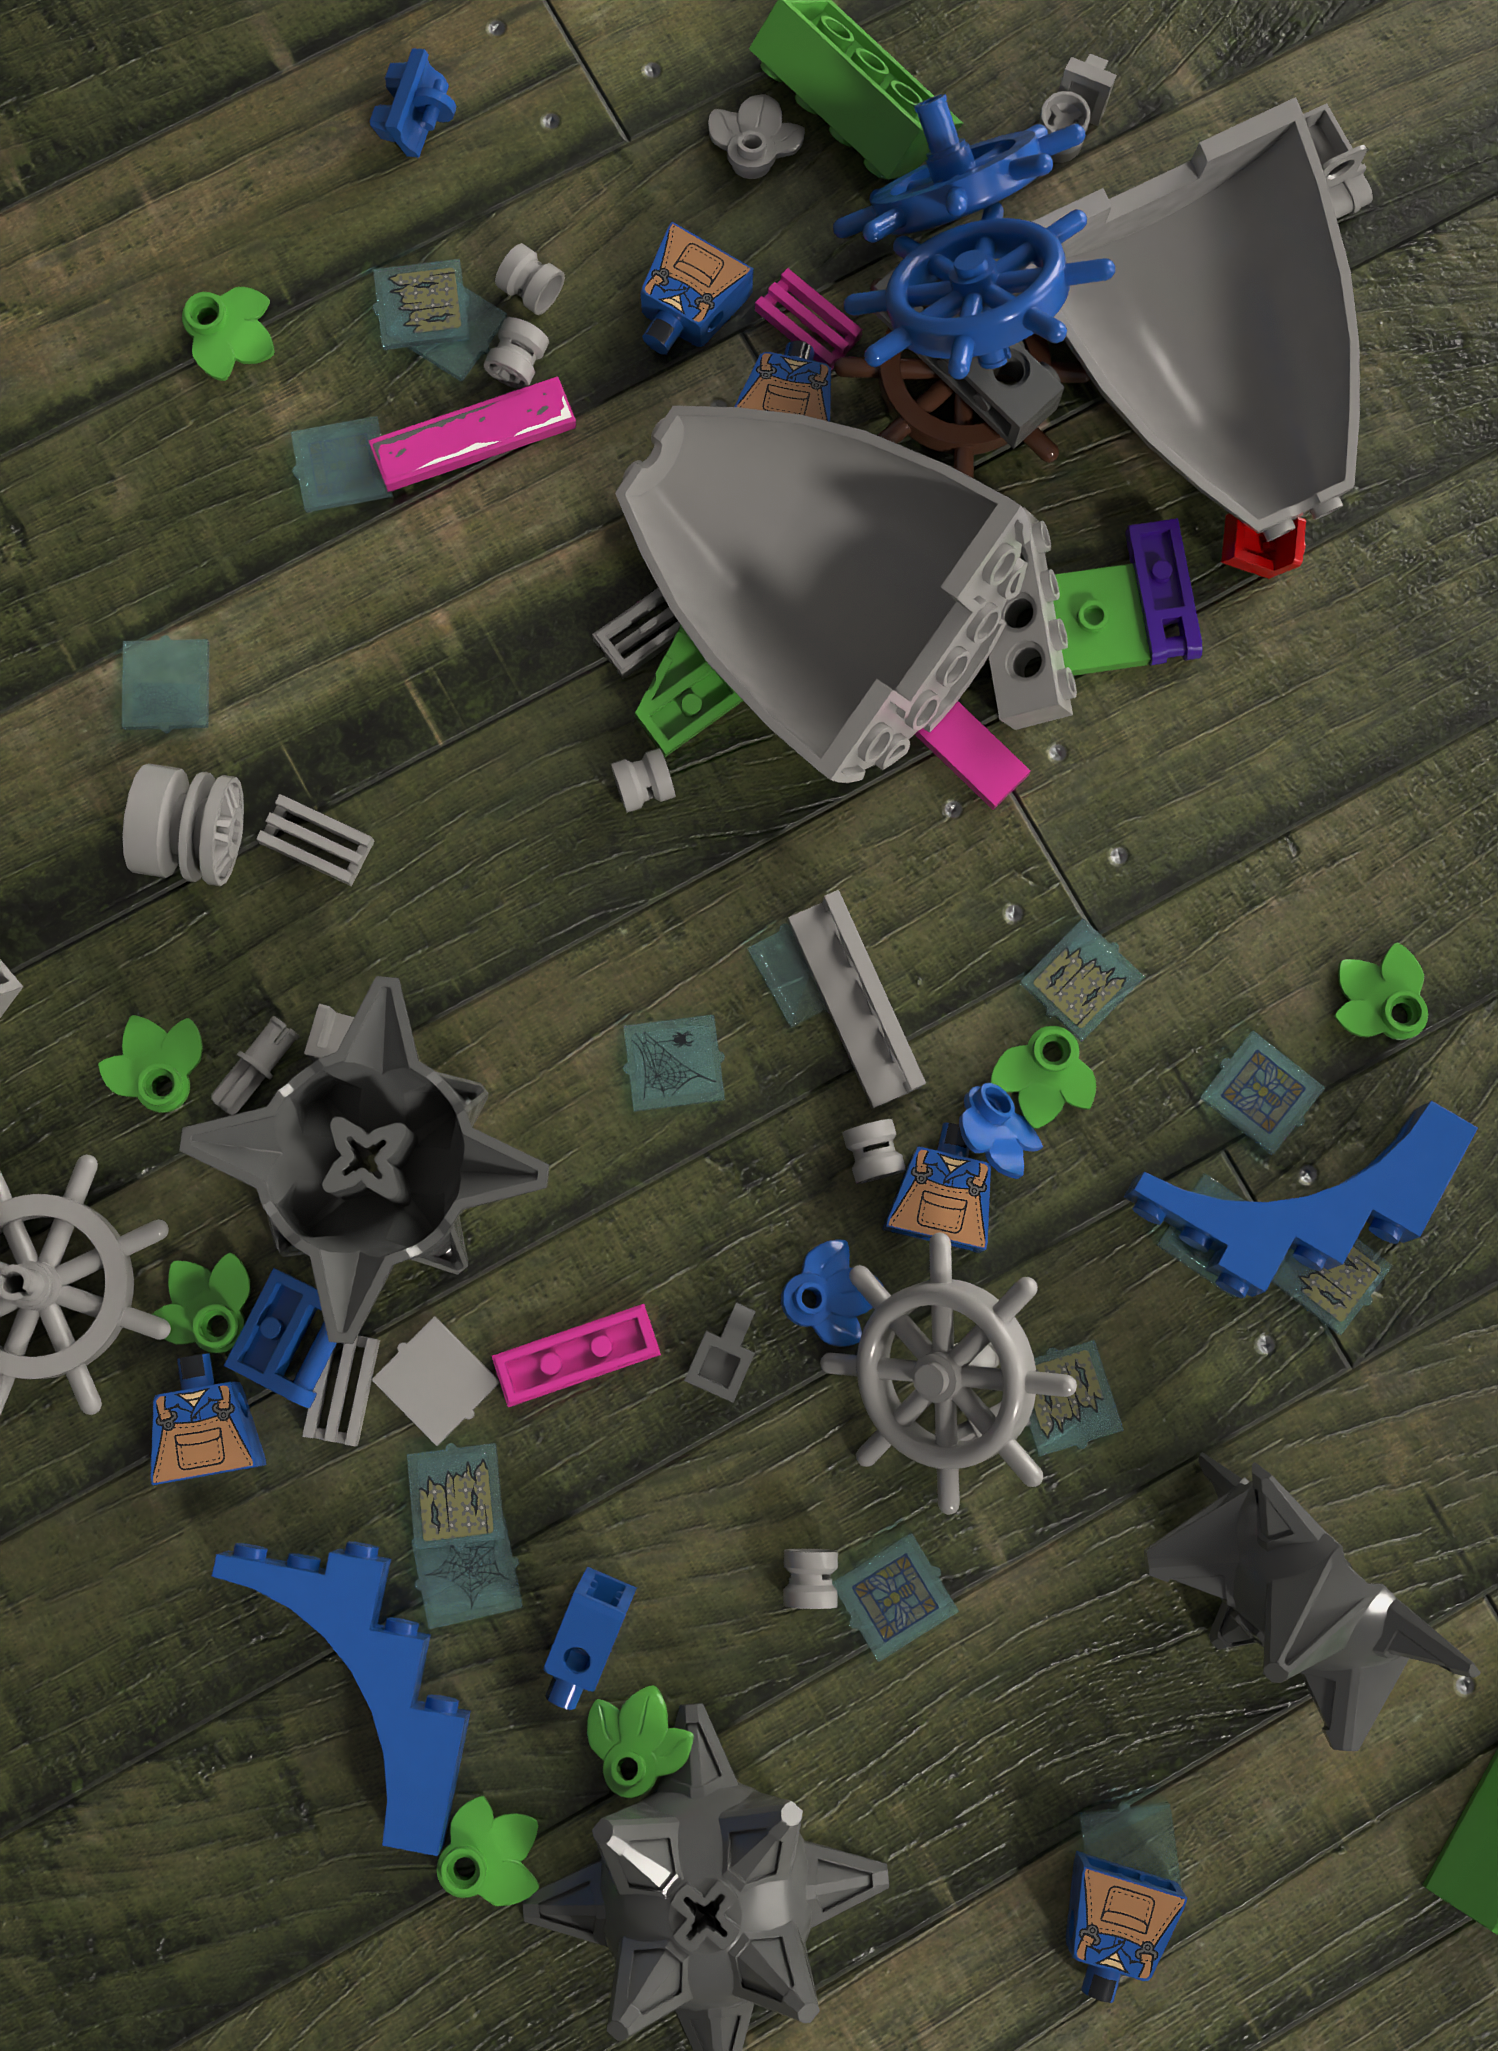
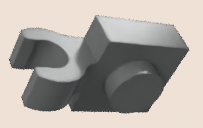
[684,1302,756,1403]

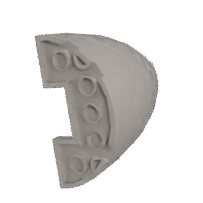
[1023,97,1360,542]
[615,406,1031,783]

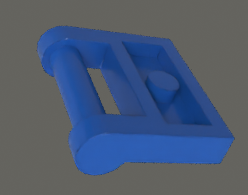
[224,1268,337,1408]

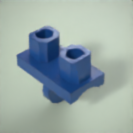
[370,48,457,158]

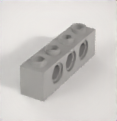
[989,507,1077,730]

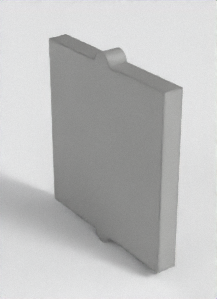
[371,1316,500,1446]

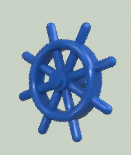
[833,94,1085,243]
[844,202,1115,380]

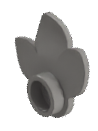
[708,94,805,179]

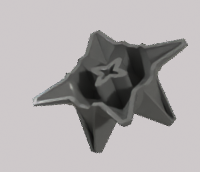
[179,976,549,1344]
[1144,1452,1481,1751]
[523,1703,889,2051]

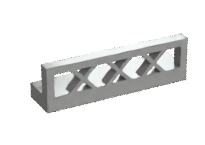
[787,890,926,1109]

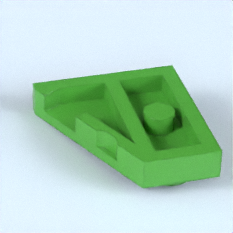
[634,625,743,757]

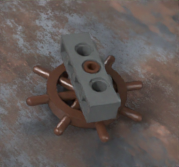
[834,265,1091,479]

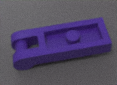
[1125,518,1203,666]

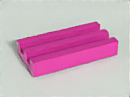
[755,268,863,370]

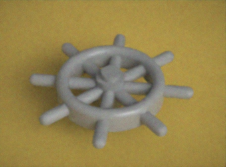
[0,1154,171,1415]
[820,1232,1077,1515]

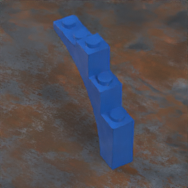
[1124,1101,1478,1298]
[212,1541,471,1856]

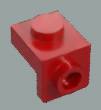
[1221,513,1306,579]

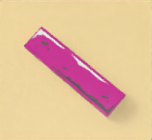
[368,376,576,492]

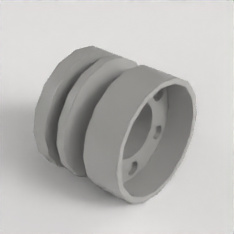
[122,763,244,886]

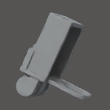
[1303,103,1373,219]

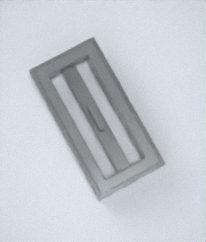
[592,588,681,679]
[256,794,375,887]
[302,1336,380,1446]

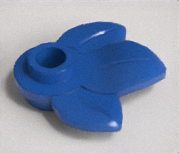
[959,1083,1043,1179]
[781,1239,884,1347]

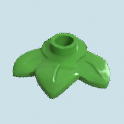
[182,287,275,381]
[1334,943,1428,1040]
[98,1015,203,1113]
[991,1026,1096,1129]
[152,1253,251,1353]
[587,1685,694,1798]
[437,1796,539,1906]

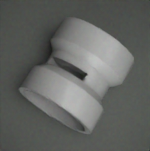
[1039,91,1090,163]
[495,243,565,315]
[483,317,549,389]
[611,748,676,813]
[842,1119,906,1184]
[783,1548,838,1609]

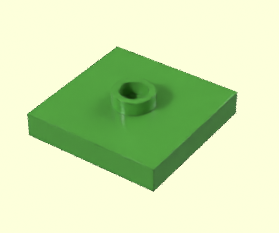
[1053,563,1151,676]

